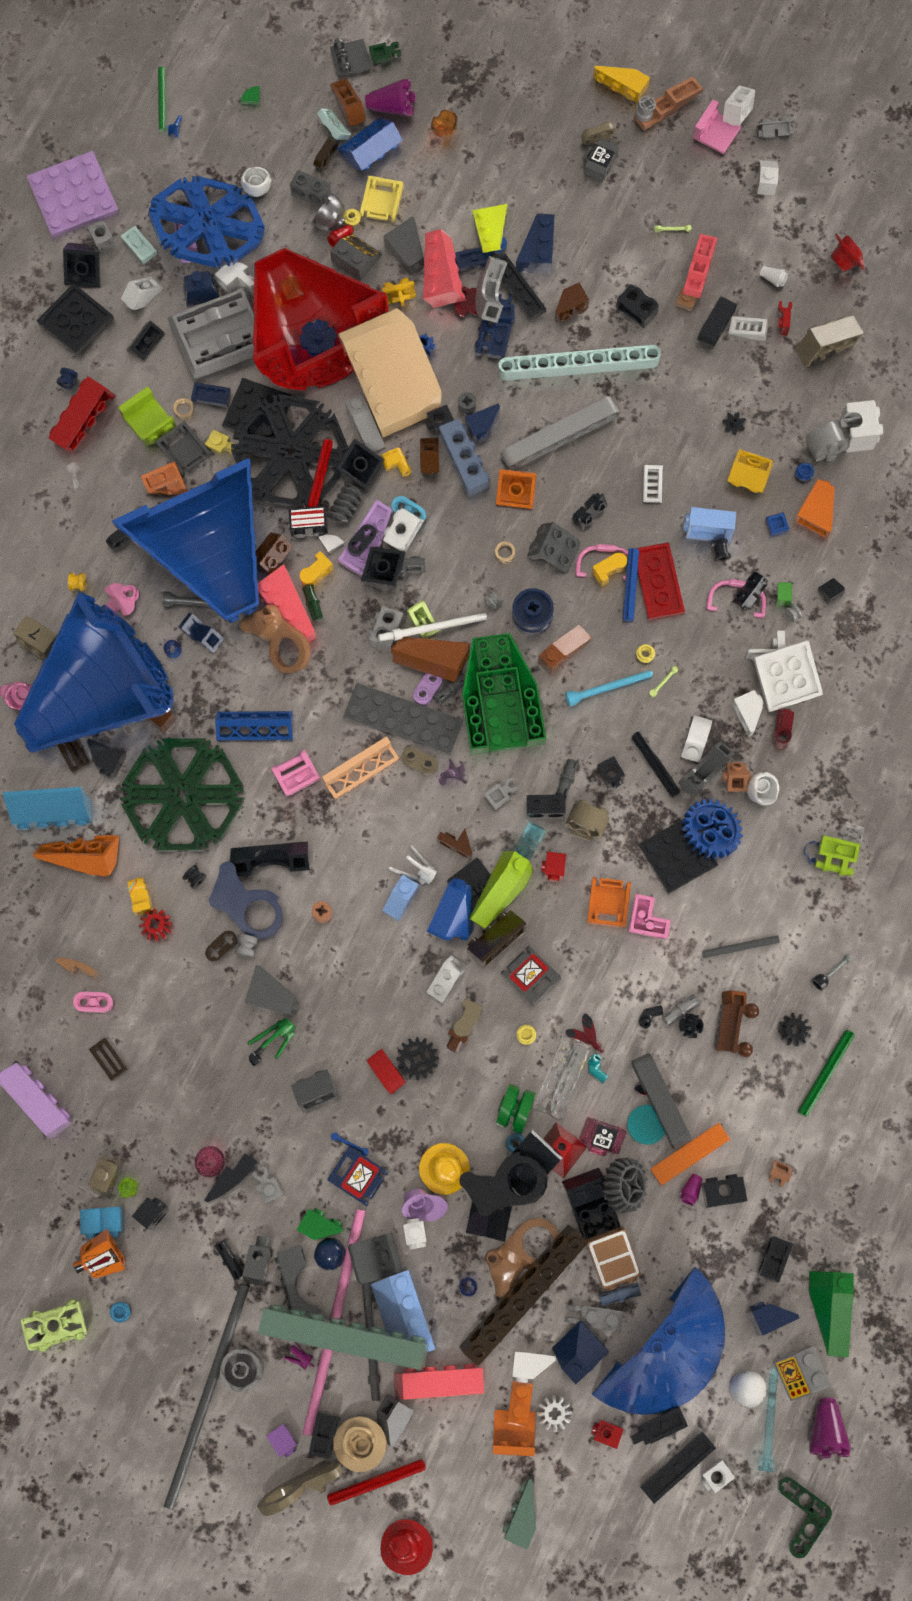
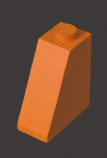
[794,479,835,539]

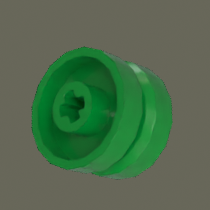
[495,1084,536,1134]

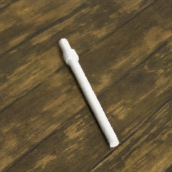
[378,613,487,642]

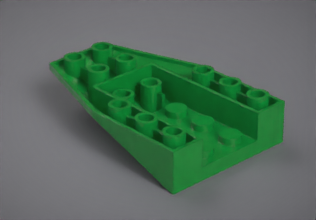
[462,633,546,755]

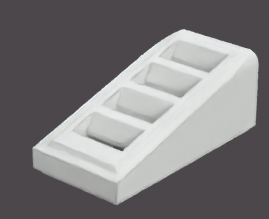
[728,316,769,341]
[643,465,663,503]

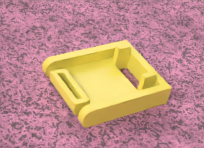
[360,176,404,223]

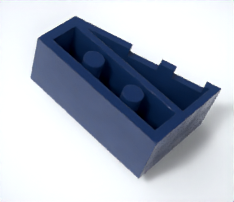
[516,214,555,274]

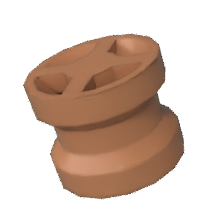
[312,901,332,923]

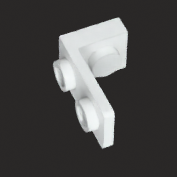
[746,631,786,661]
[427,955,468,1003]

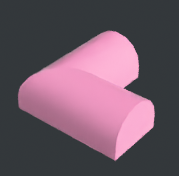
[629,894,671,940]

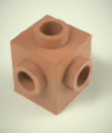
[722,762,751,792]

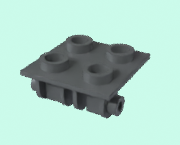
[330,38,372,77]

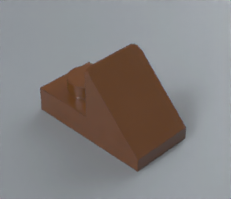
[437,828,472,861]

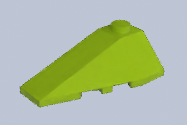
[469,851,534,929]

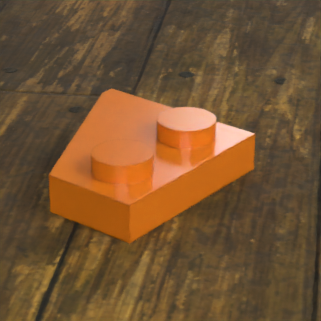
[141,461,188,495]

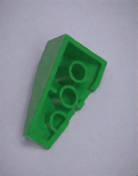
[808,1271,854,1357]

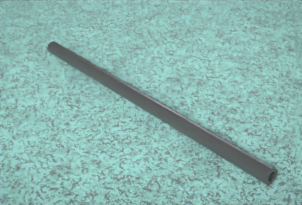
[164,1284,250,1510]

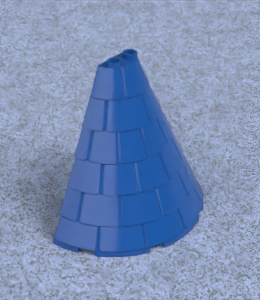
[112,458,259,623]
[14,592,174,753]
[592,1267,725,1415]

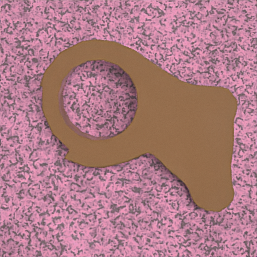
[240,604,310,673]
[485,1218,559,1299]

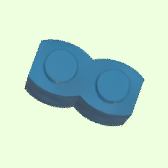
[80,1207,123,1239]

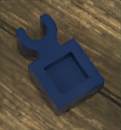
[498,294,515,323]

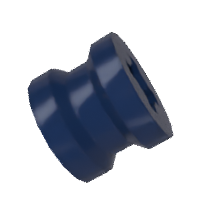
[56,368,78,390]

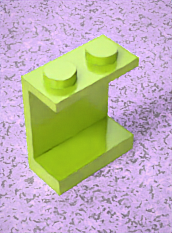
[118,386,176,447]

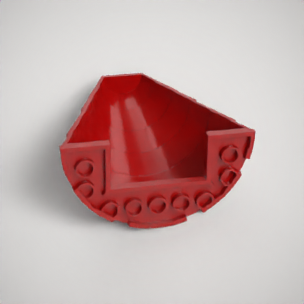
[252,248,389,390]

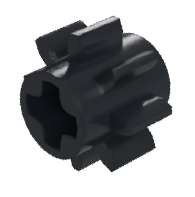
[679,1014,704,1038]

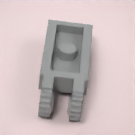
[564,1305,623,1332]

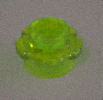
[118,1178,137,1198]

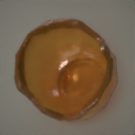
[431,110,458,138]

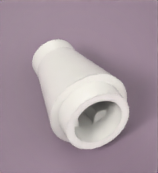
[760,266,788,287]

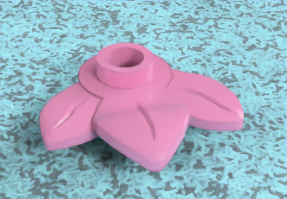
[104,583,139,616]

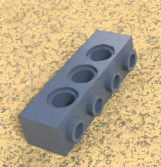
[439,419,490,497]

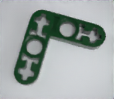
[777,1477,832,1558]

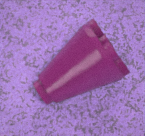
[365,79,416,116]
[809,1398,851,1459]

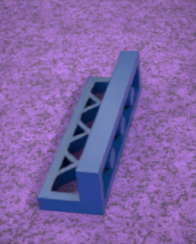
[215,711,293,740]

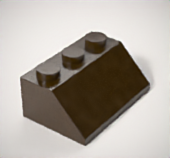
[467,910,527,969]

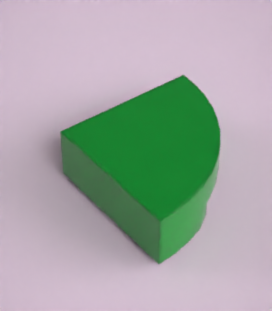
[241,86,260,105]

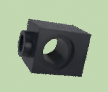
[425,405,454,436]
[596,756,625,789]

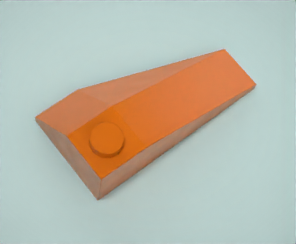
[33,835,119,876]

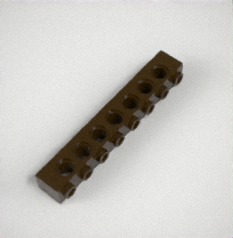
[459,1224,588,1367]

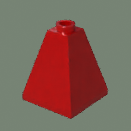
[543,1122,588,1179]

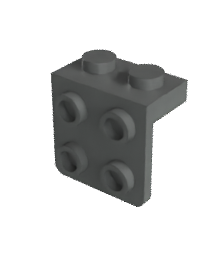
[527,522,580,572]
[348,1232,403,1285]

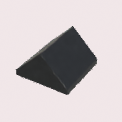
[335,438,385,490]
[361,547,406,592]
[466,1202,512,1242]

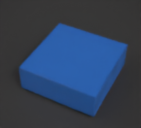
[765,512,789,536]

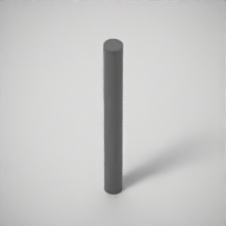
[702,935,780,958]

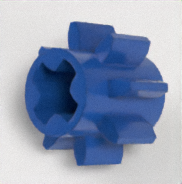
[419,333,435,356]

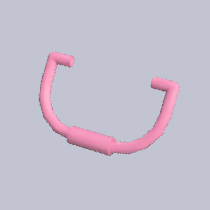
[575,544,628,580]
[706,579,766,618]

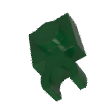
[369,42,401,65]

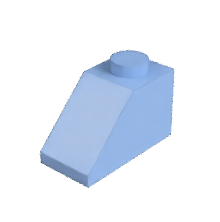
[383,875,419,921]

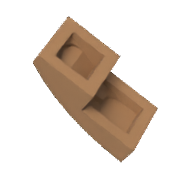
[55,958,99,979]

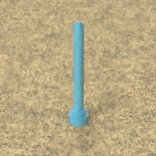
[565,670,653,707]

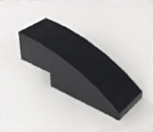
[204,1153,260,1203]

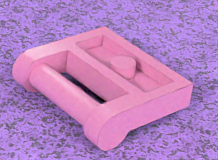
[271,750,320,797]

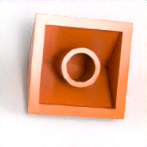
[496,469,537,509]

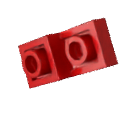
[366,1048,407,1094]

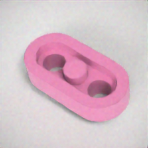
[73,992,113,1013]

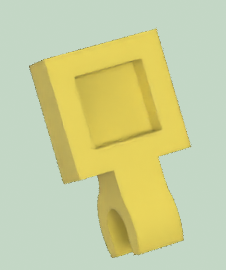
[205,429,239,455]

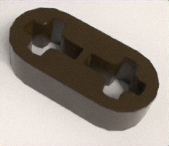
[313,137,338,170]
[205,930,238,963]

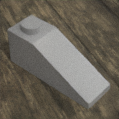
[345,394,386,453]

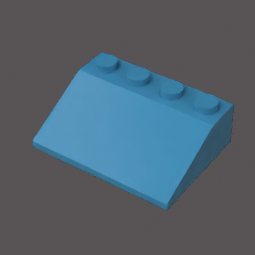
[3,787,92,830]

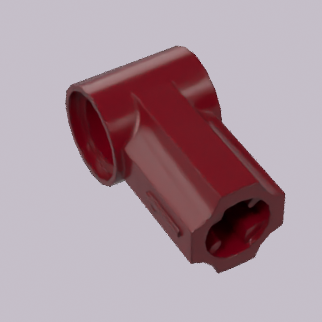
[772,709,794,749]

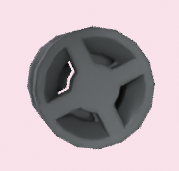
[458,392,476,415]

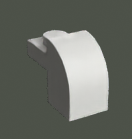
[214,262,254,296]
[681,715,712,763]

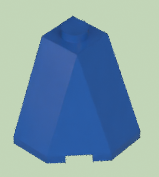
[427,878,474,940]

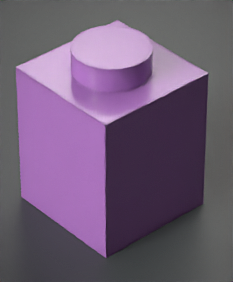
[266,1423,298,1458]

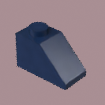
[465,403,500,443]

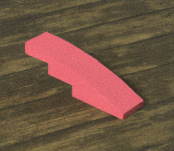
[683,233,717,298]

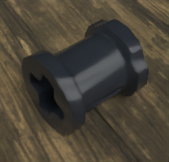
[711,538,731,562]

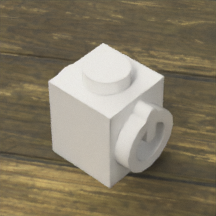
[403,1218,427,1250]

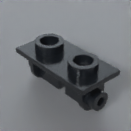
[571,493,608,530]
[732,571,768,611]

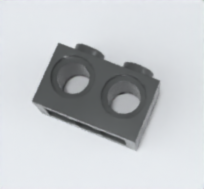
[290,170,331,207]

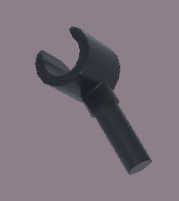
[249,1040,267,1066]

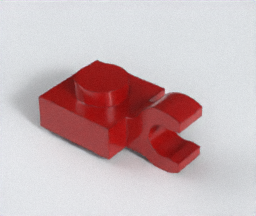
[778,301,792,336]

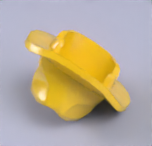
[419,1143,470,1195]

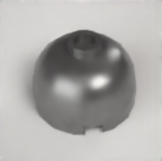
[312,193,345,231]

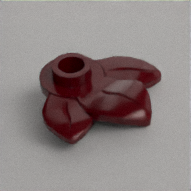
[454,286,478,318]

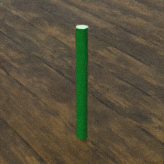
[158,66,166,133]

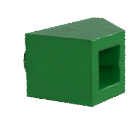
[297,1208,345,1241]

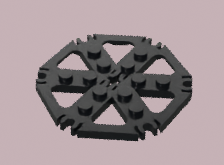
[231,394,348,508]

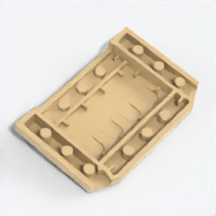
[337,308,442,438]

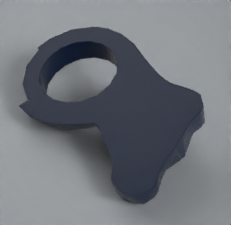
[208,861,282,939]

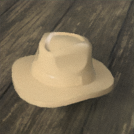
[334,1416,387,1472]

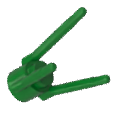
[247,1018,296,1059]

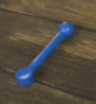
[331,1133,369,1156]

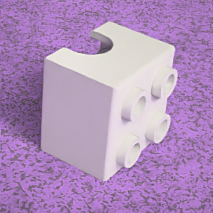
[840,400,883,452]

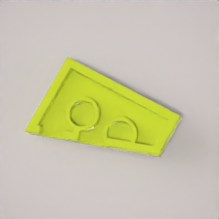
[472,204,508,253]

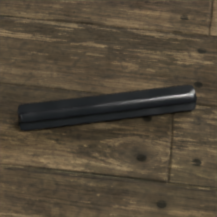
[632,731,680,798]

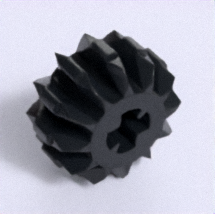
[777,1013,812,1047]

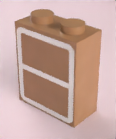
[586,1226,641,1291]

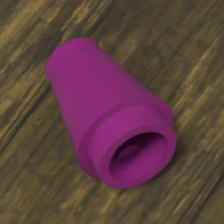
[679,1174,703,1206]

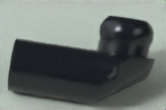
[639,1005,663,1029]

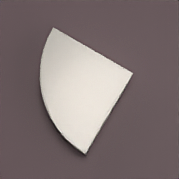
[319,535,345,554]

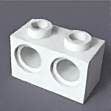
[723,85,755,126]

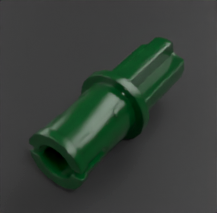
[302,584,323,622]

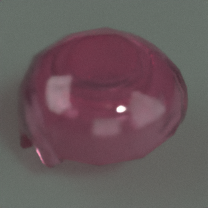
[194,1146,225,1178]

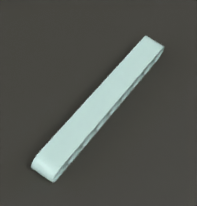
[498,345,661,380]

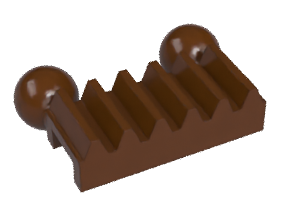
[714,1003,759,1058]

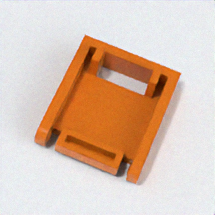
[587,877,631,929]

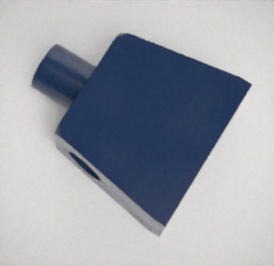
[183,271,220,307]

